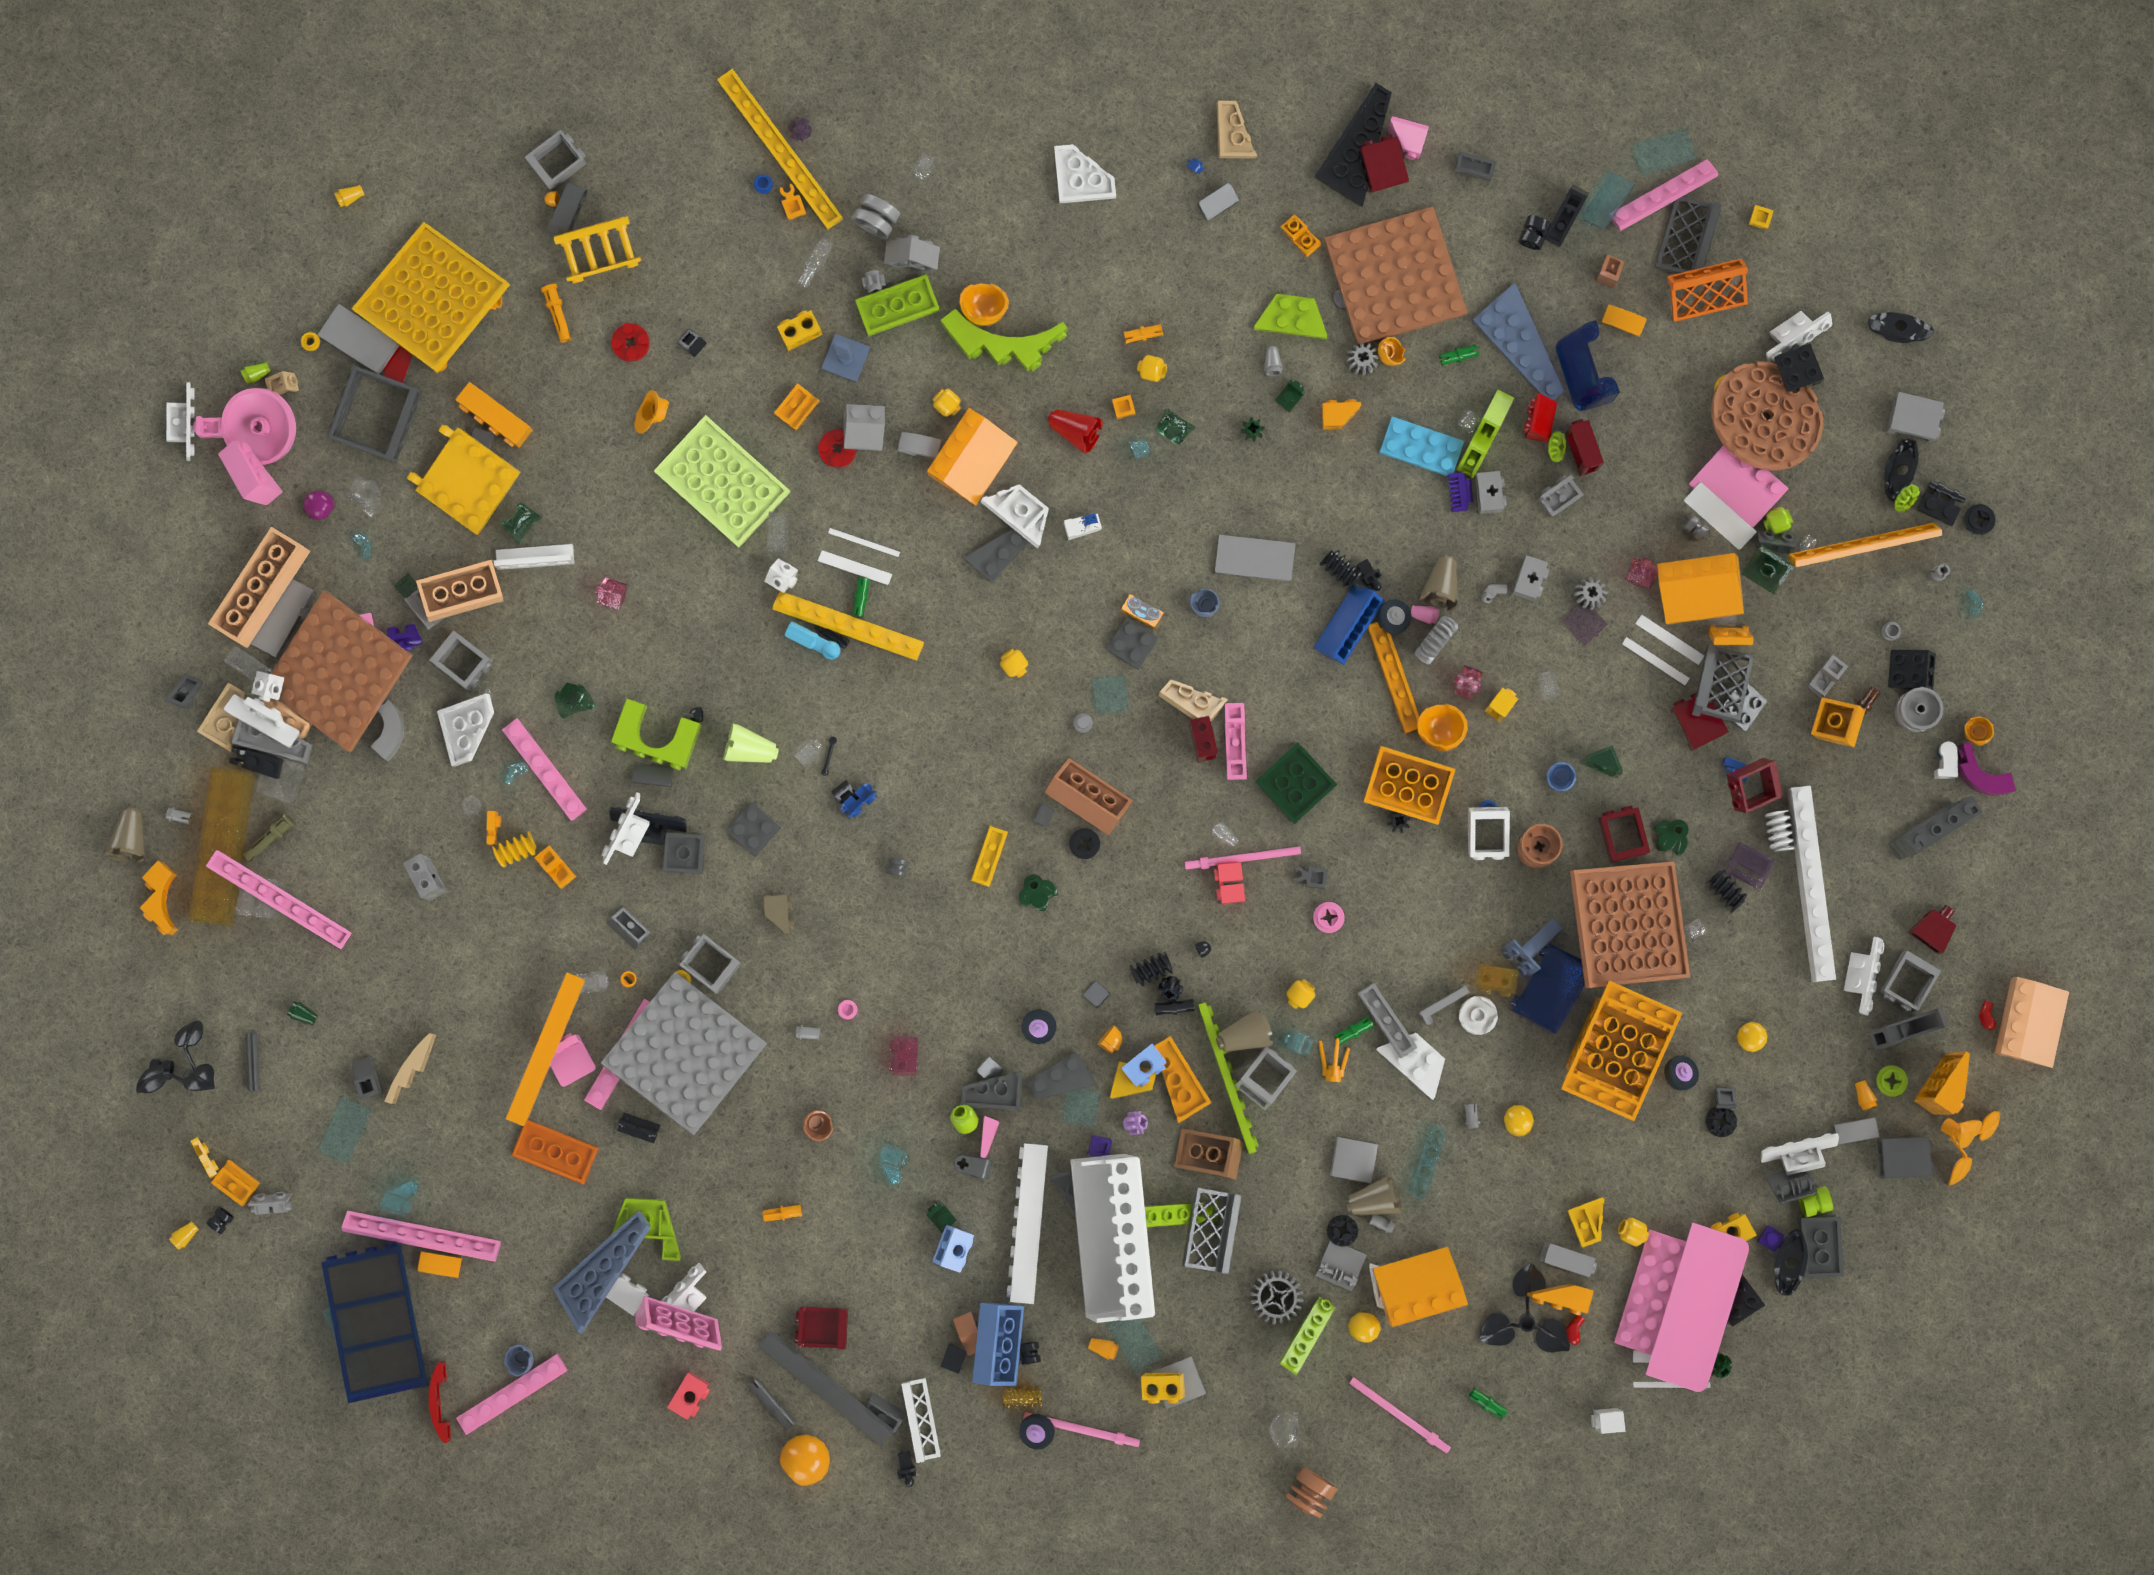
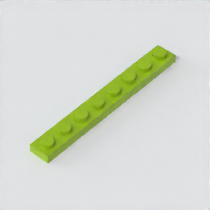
[1198,1002,1258,1154]

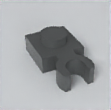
[1293,866,1328,889]

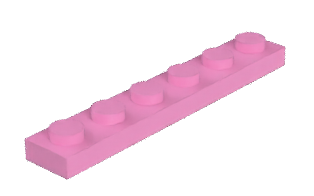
[1610,159,1718,231]
[502,718,588,821]
[584,999,650,1110]
[456,1354,568,1435]

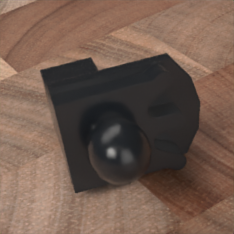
[1357,559,1382,591]
[897,1451,916,1487]

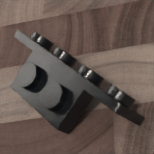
[609,807,687,845]

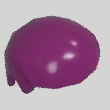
[303,490,335,520]

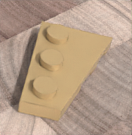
[1216,101,1257,159]
[1159,680,1228,721]
[197,683,246,752]

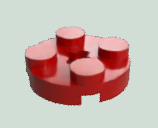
[611,323,650,362]
[818,429,857,468]

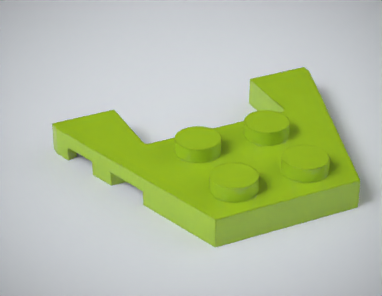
[611,1198,681,1261]

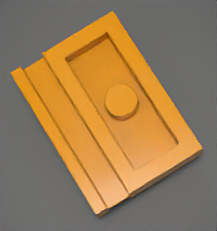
[774,383,820,431]
[211,1160,261,1206]

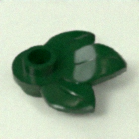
[1653,819,1689,856]
[1019,874,1058,911]

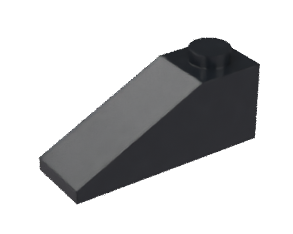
[1544,184,1589,247]

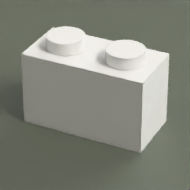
[606,1273,649,1316]
[1591,1408,1626,1434]

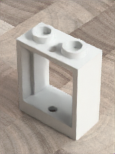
[1468,807,1510,860]

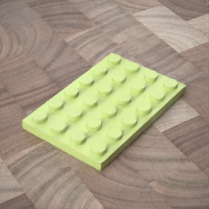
[654,415,791,548]

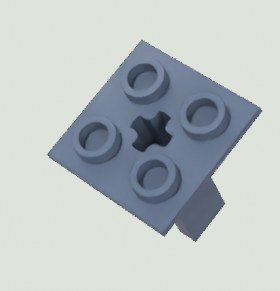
[821,334,871,382]
[1500,919,1563,979]

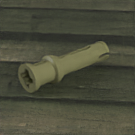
[242,812,296,862]

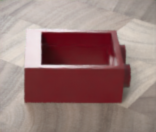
[1565,419,1604,476]
[1727,758,1783,814]
[1598,805,1650,863]

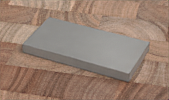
[318,304,400,375]
[1215,535,1295,582]
[250,579,315,658]

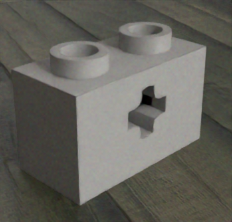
[1475,471,1507,514]
[1512,555,1550,601]

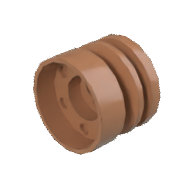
[1517,824,1563,869]
[1285,1467,1338,1518]

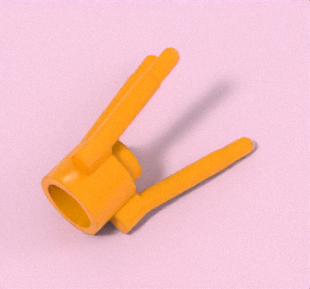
[1318,1038,1350,1082]

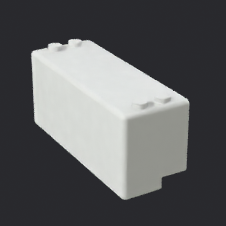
[1071,1154,1155,1323]

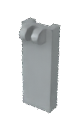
[1418,986,1469,1025]

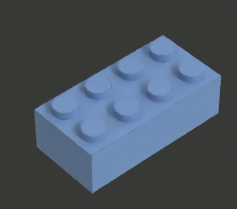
[972,1303,1024,1386]

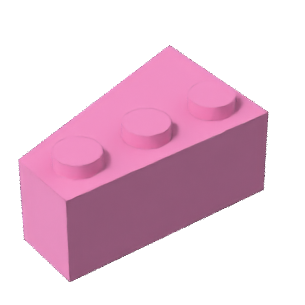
[218,440,283,505]

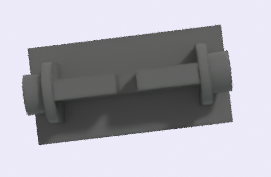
[1755,530,1797,554]

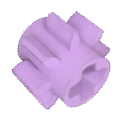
[1123,1111,1148,1135]

